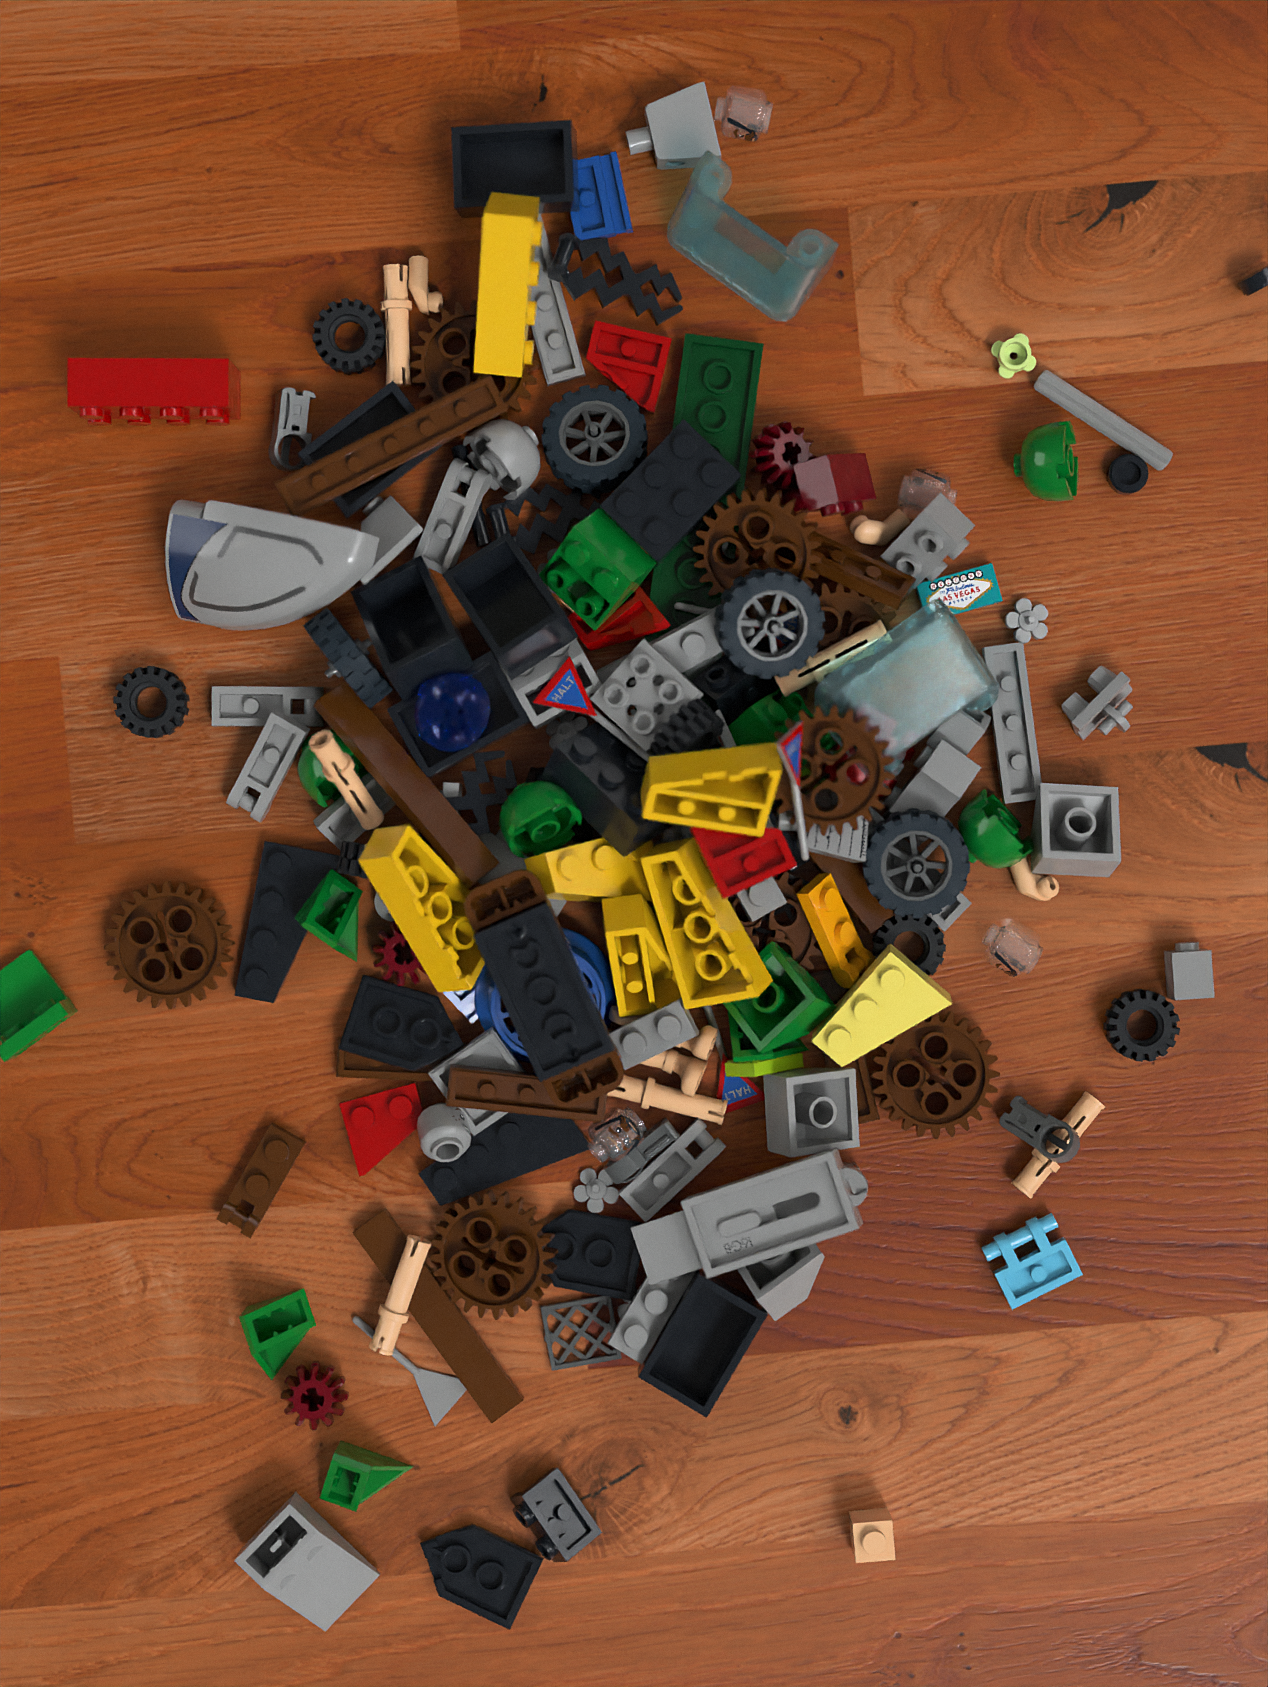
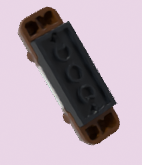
[464,869,625,1108]

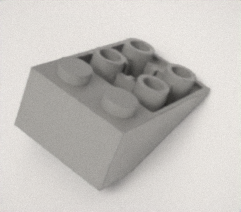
[494,639,602,729]
[234,1492,380,1631]

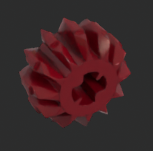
[747,421,817,490]
[372,921,427,986]
[281,1361,349,1430]

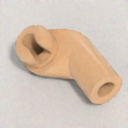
[408,255,443,315]
[850,509,910,546]
[1010,856,1059,901]

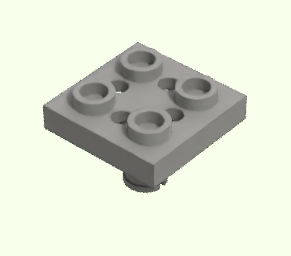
[590,639,703,754]

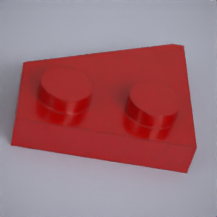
[586,320,672,415]
[568,586,671,651]
[689,826,797,900]
[339,1081,424,1177]

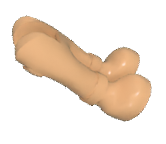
[608,1005,719,1097]

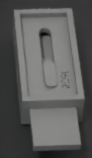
[631,1147,868,1285]

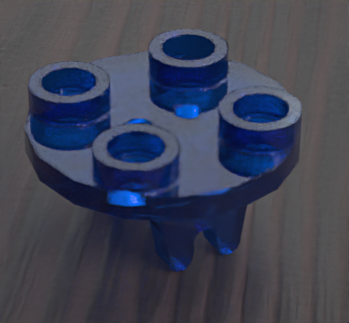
[414,672,490,752]

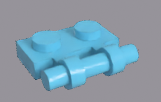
[981,1213,1083,1310]

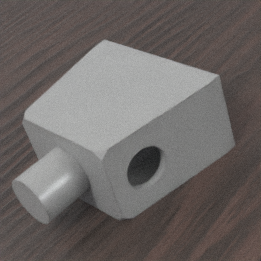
[625,81,721,170]

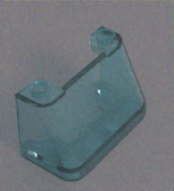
[667,150,839,321]
[815,599,1000,781]

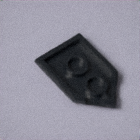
[338,975,464,1072]
[541,1209,645,1301]
[420,1524,544,1630]

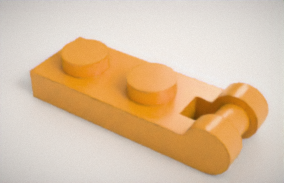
[796,873,875,988]

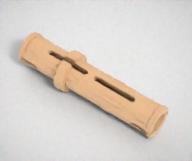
[381,264,412,387]
[774,620,892,697]
[309,730,384,830]
[607,1075,728,1125]
[1011,1091,1105,1199]
[369,1235,432,1356]

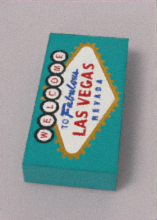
[916,563,1003,623]

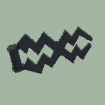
[547,232,683,326]
[486,483,618,555]
[418,750,517,872]

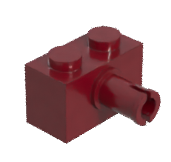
[781,453,877,517]

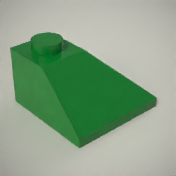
[723,941,837,1053]

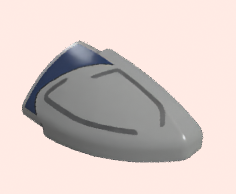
[165,500,379,631]

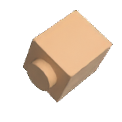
[849,1508,896,1563]

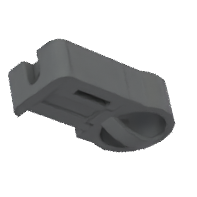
[268,387,316,472]
[999,1096,1080,1163]
[603,1117,680,1184]

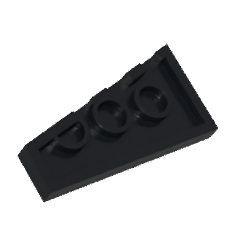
[235,841,340,1003]
[418,1113,592,1206]

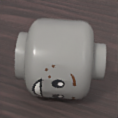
[417,1103,471,1162]

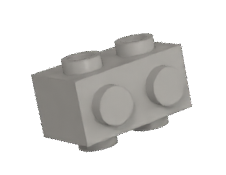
[880,492,975,589]

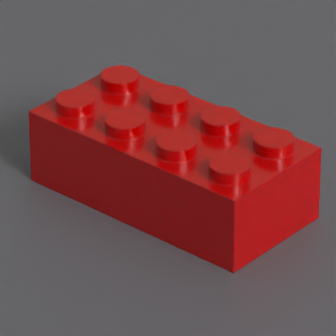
[67,358,241,426]

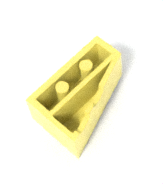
[812,944,952,1067]

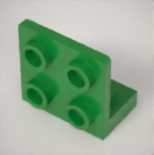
[0,950,78,1062]

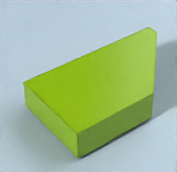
[725,1053,804,1077]

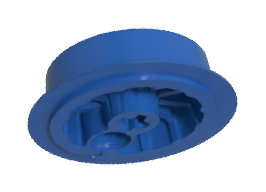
[475,927,617,1063]

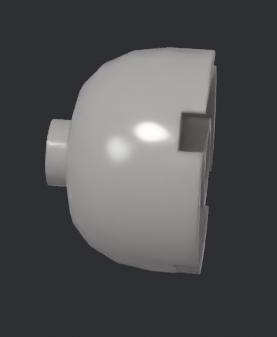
[463,419,541,500]

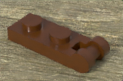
[217,1122,306,1239]

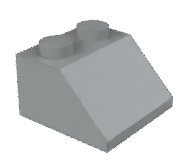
[1030,783,1121,877]
[763,1068,860,1157]

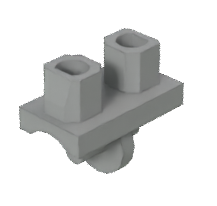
[1061,666,1133,740]

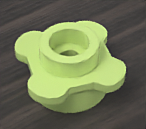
[991,333,1036,379]

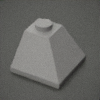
[360,495,424,585]
[737,1243,825,1321]

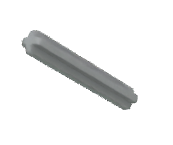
[1034,370,1173,471]

